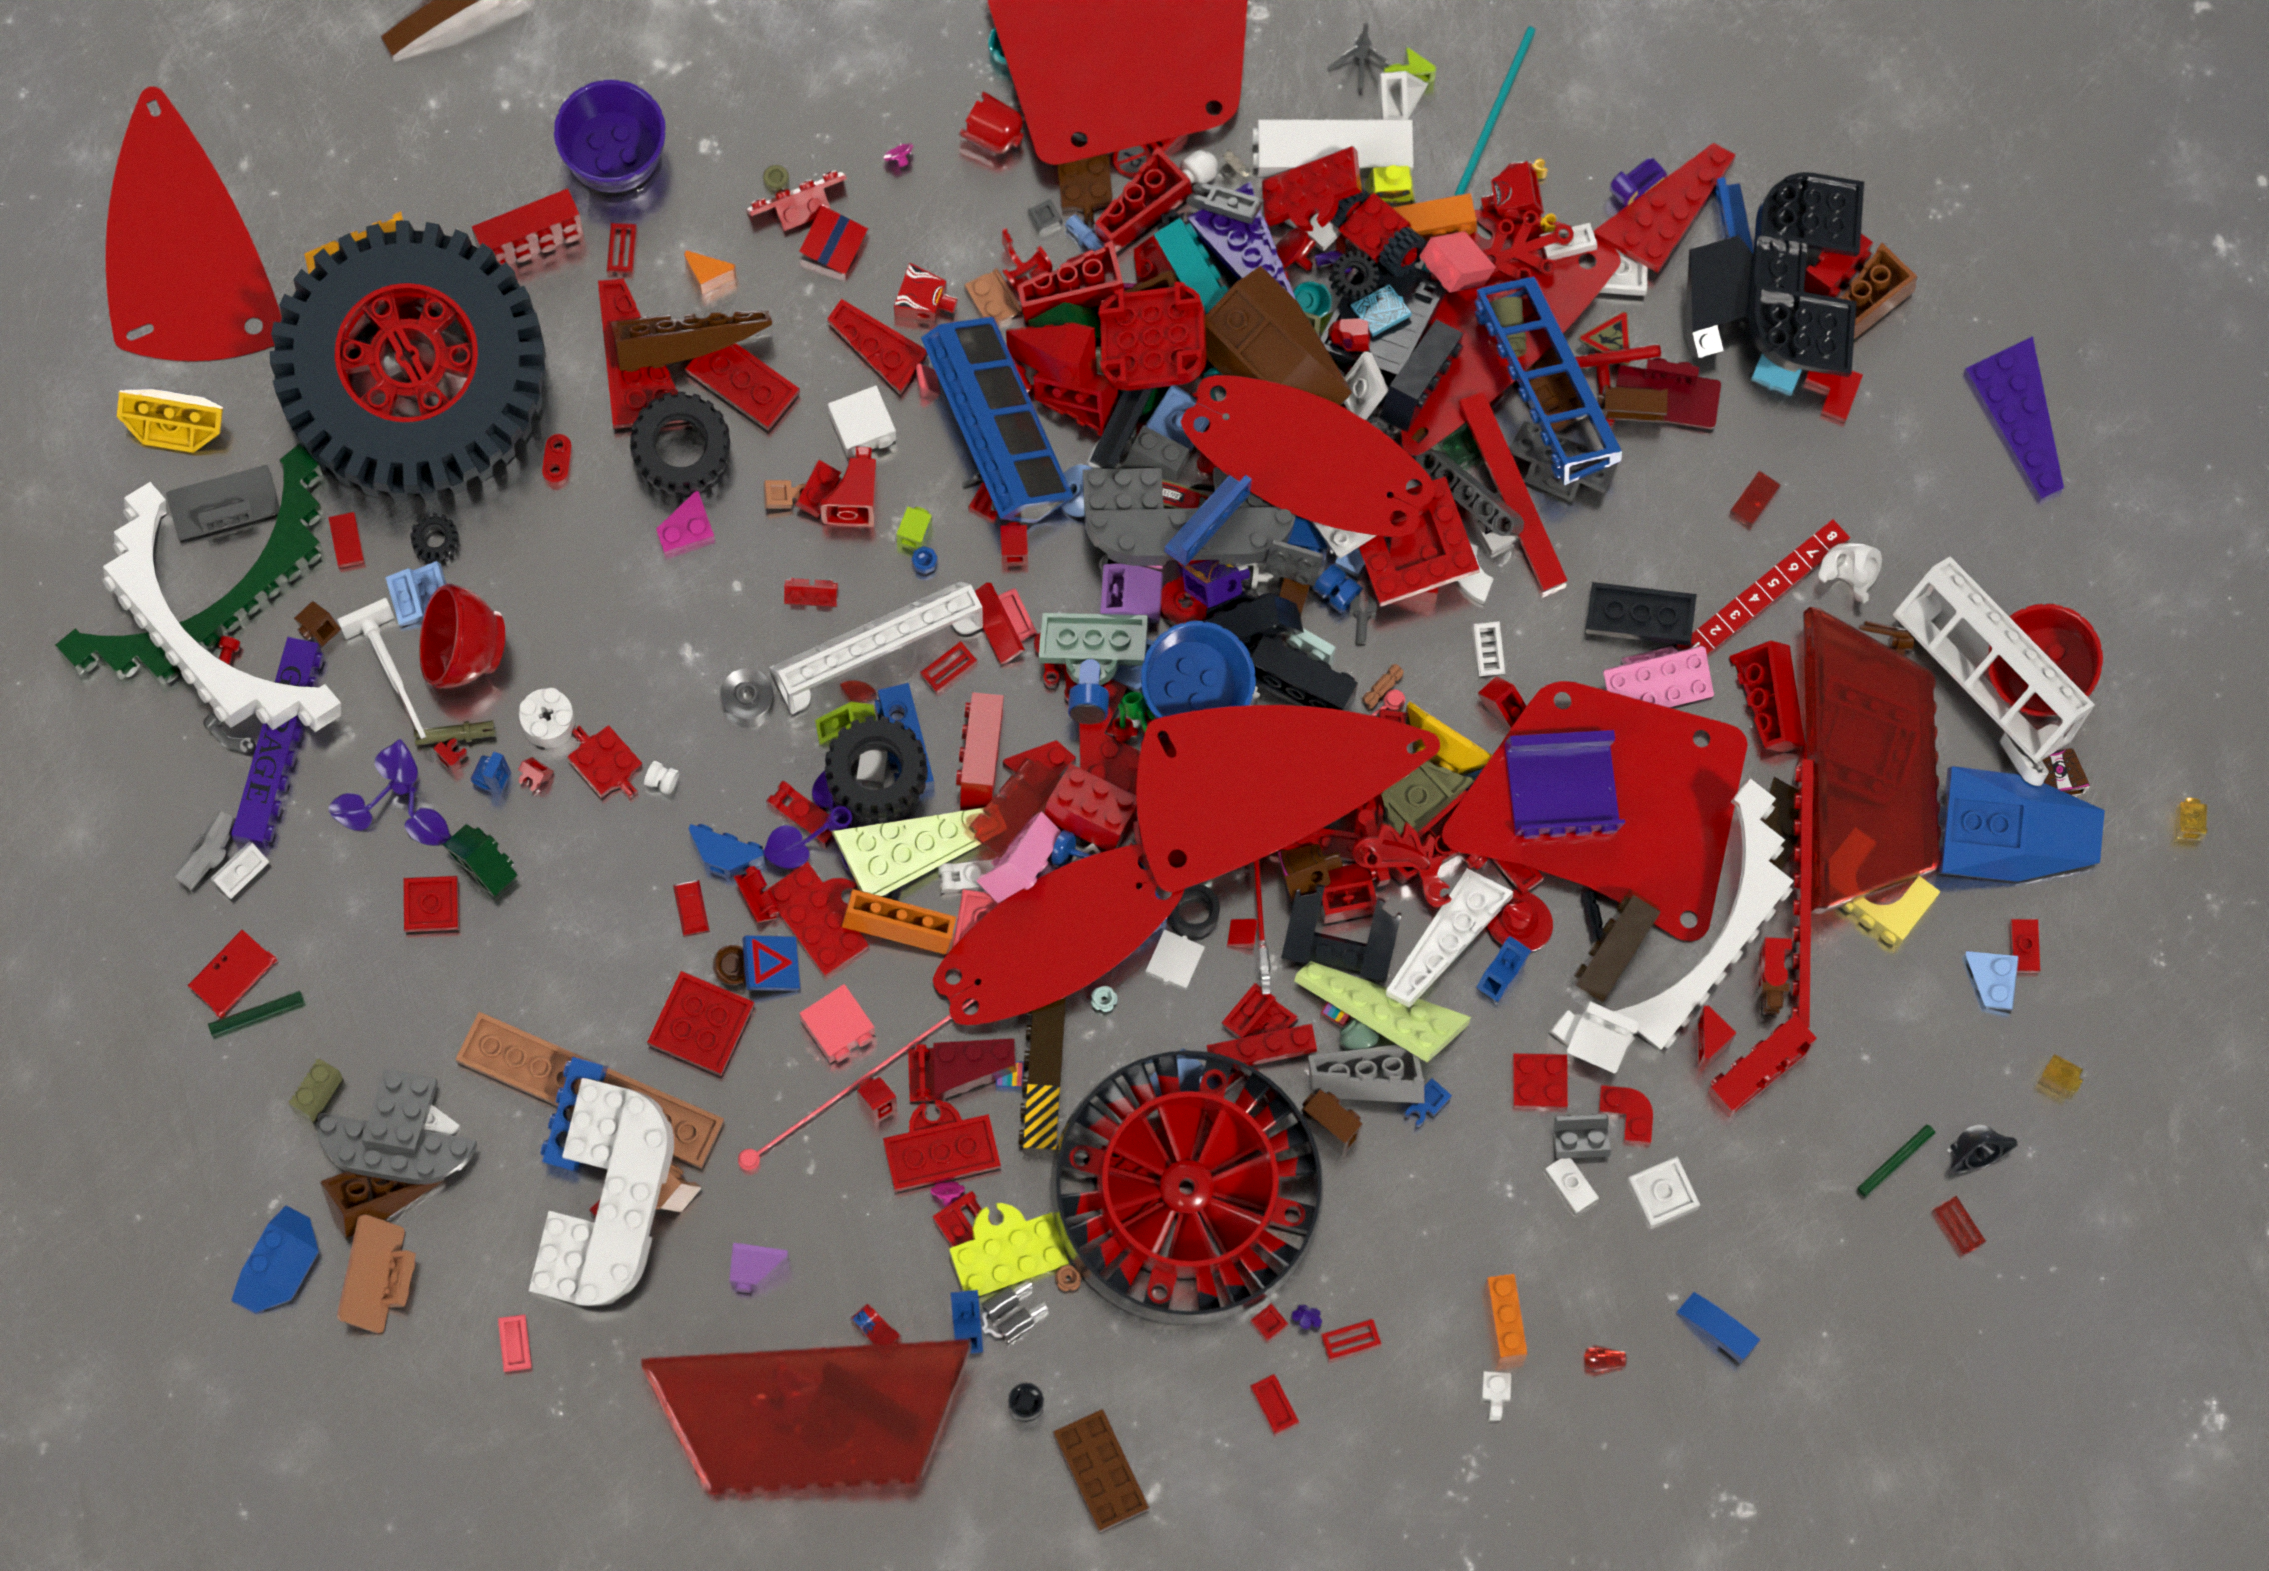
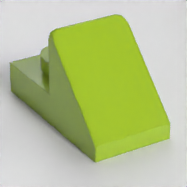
[1384,47,1436,83]

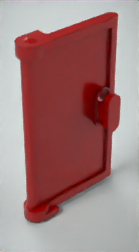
[187,929,278,1019]

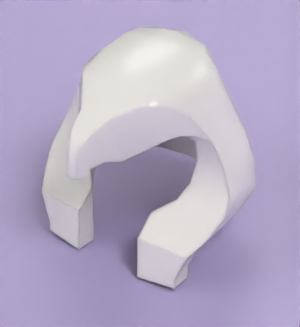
[1818,543,1882,604]

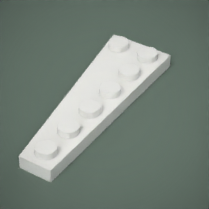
[1386,869,1513,1008]

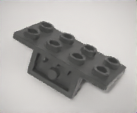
[1509,421,1619,502]
[166,465,280,540]

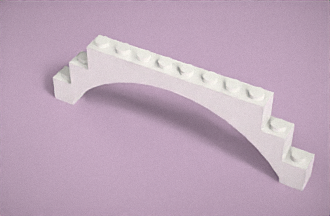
[102,482,341,732]
[1549,779,1793,1050]

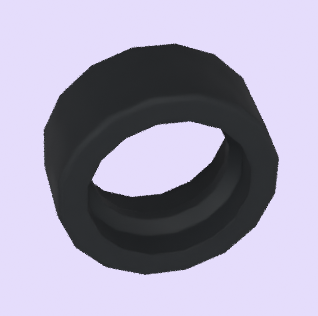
[1169,884,1220,938]

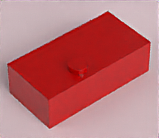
[1389,512,1443,604]

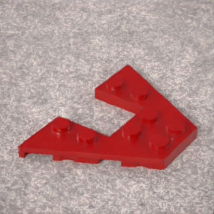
[1079,679,1176,795]

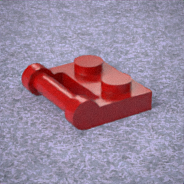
[932,1191,993,1247]

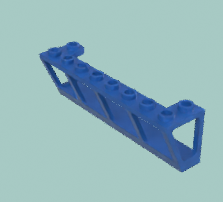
[1475,277,1622,485]

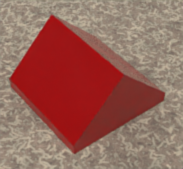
[1698,1006,1736,1072]

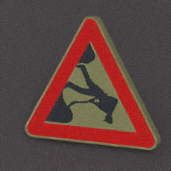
[1579,311,1631,366]

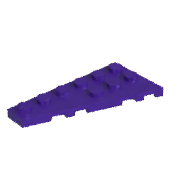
[1964,336,2064,502]

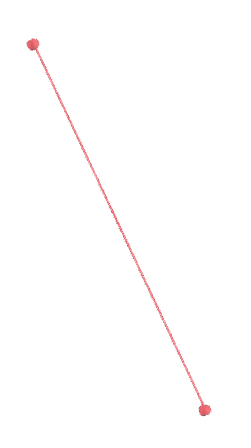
[738,689,1405,1172]

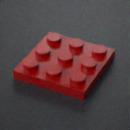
[647,971,755,1076]

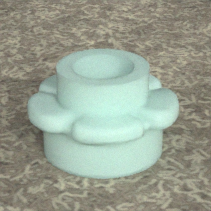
[1091,986,1117,1012]

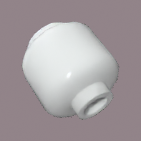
[1180,150,1218,187]

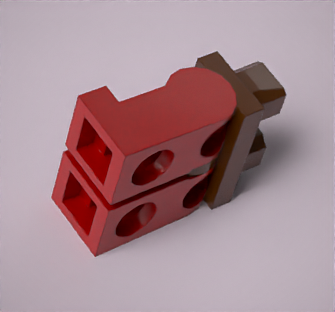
[1756,937,1792,1015]

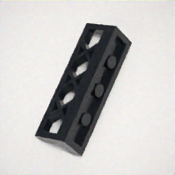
[1090,388,1155,469]

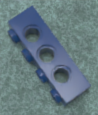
[874,683,934,791]
[540,1057,608,1171]

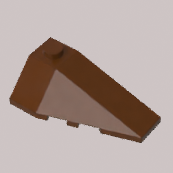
[320,1171,444,1238]

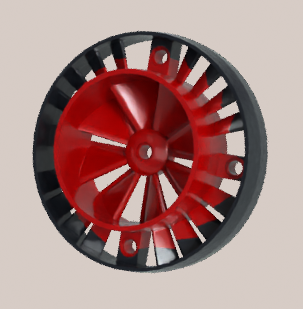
[1050,1050,1323,1325]

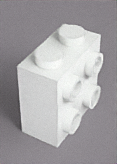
[828,386,896,458]

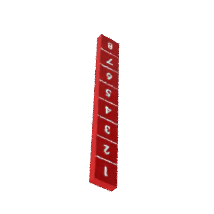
[1676,519,1850,656]

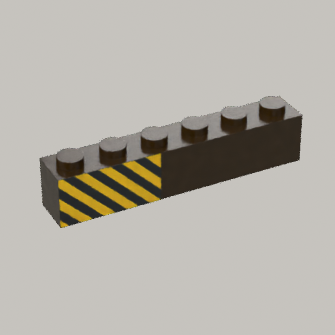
[1018,997,1066,1156]

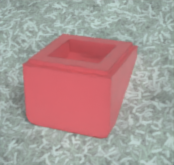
[916,364,940,398]

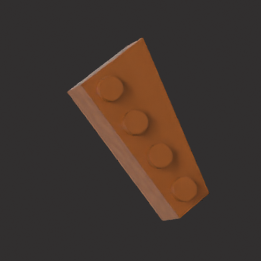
[1840,243,1917,339]

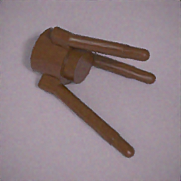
[1857,620,1914,661]

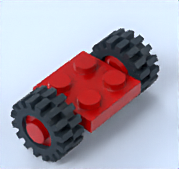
[1330,187,1427,277]

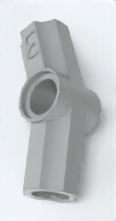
[173,811,236,889]

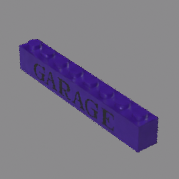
[231,636,324,849]

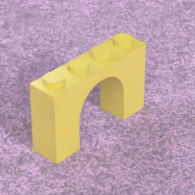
[1813,828,1940,947]

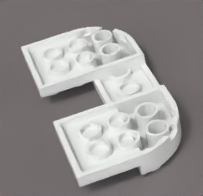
[529,1078,674,1306]

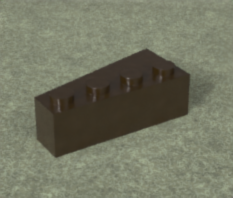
[1761,776,1821,871]
[1573,889,1661,1002]

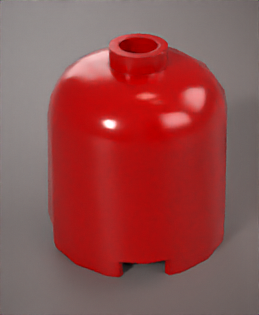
[959,91,1024,154]

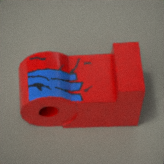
[850,1304,902,1358]

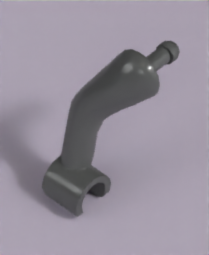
[203,714,256,753]

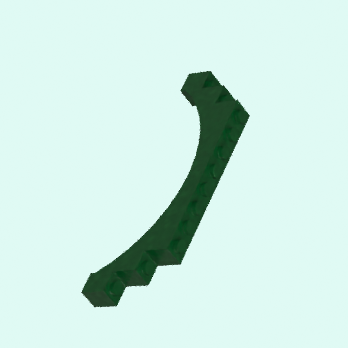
[55,444,323,686]

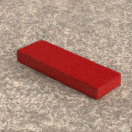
[975,582,1025,664]

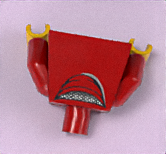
[1481,158,1557,233]

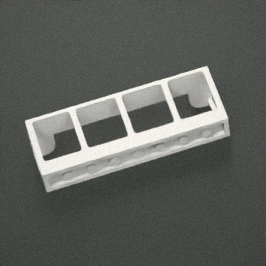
[1893,557,2095,764]
[769,581,983,714]

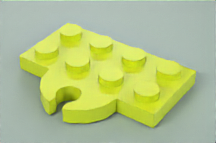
[948,1203,1069,1296]

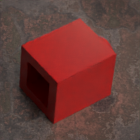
[1000,522,1028,564]

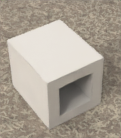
[857,750,888,790]

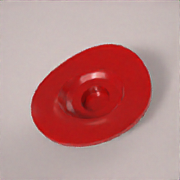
[1487,890,1553,951]

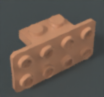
[337,1214,416,1333]

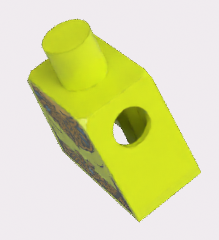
[1364,165,1415,207]

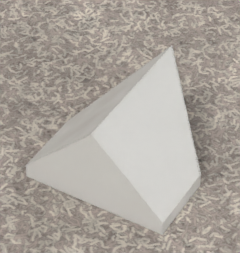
[1378,71,1428,120]

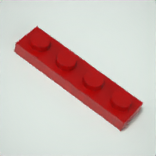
[1206,1024,1318,1070]

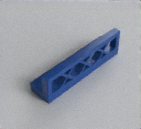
[1714,177,1754,253]
[1164,475,1252,566]

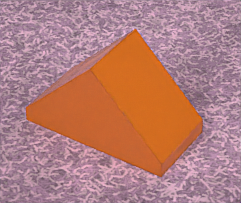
[684,250,736,295]

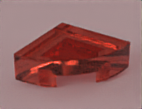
[840,680,877,703]

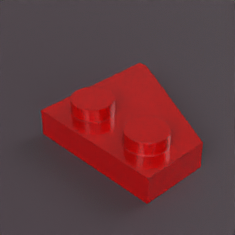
[1003,740,1076,797]

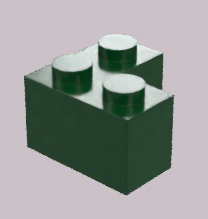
[1028,302,1101,347]
[443,824,518,897]

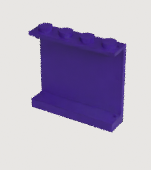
[1505,730,1625,839]

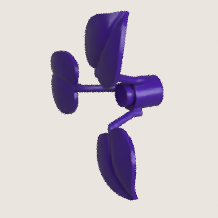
[329,739,452,845]
[763,770,852,873]

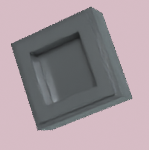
[1028,199,1062,234]

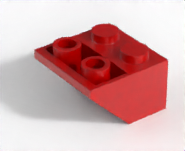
[1316,863,1377,924]

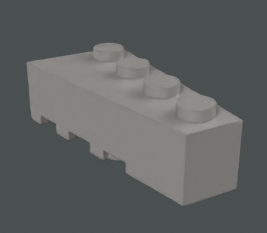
[1308,1045,1425,1103]

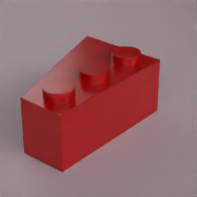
[1034,372,1118,436]

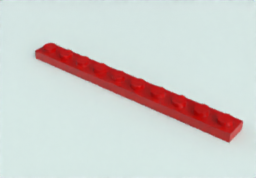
[1791,760,1813,1028]

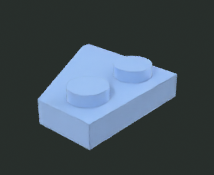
[1966,951,2019,1011]

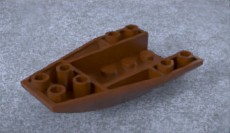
[1205,265,1353,406]

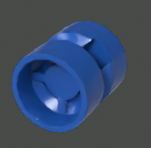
[1313,564,1363,613]

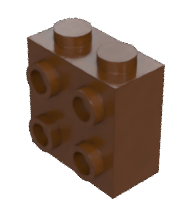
[1301,1089,1363,1156]

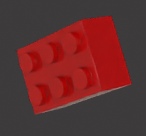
[1044,764,1137,851]

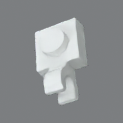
[1482,1372,1511,1421]

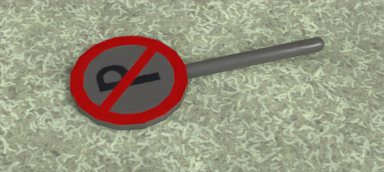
[1073,132,1151,178]

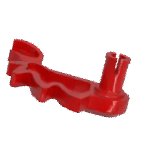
[1352,822,1452,907]

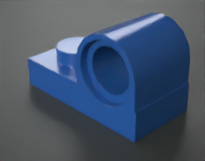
[470,751,511,795]

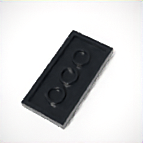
[1586,582,1697,646]

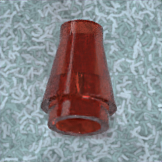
[1584,1345,1627,1372]

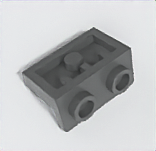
[1553,1114,1611,1159]

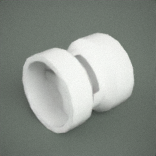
[644,761,679,795]

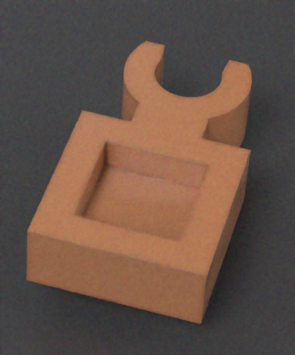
[763,480,805,509]

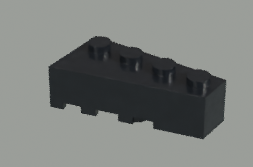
[1380,319,1464,432]
[1197,593,1304,650]

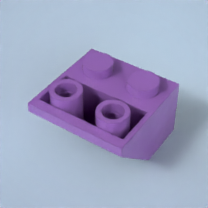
[1101,563,1163,623]

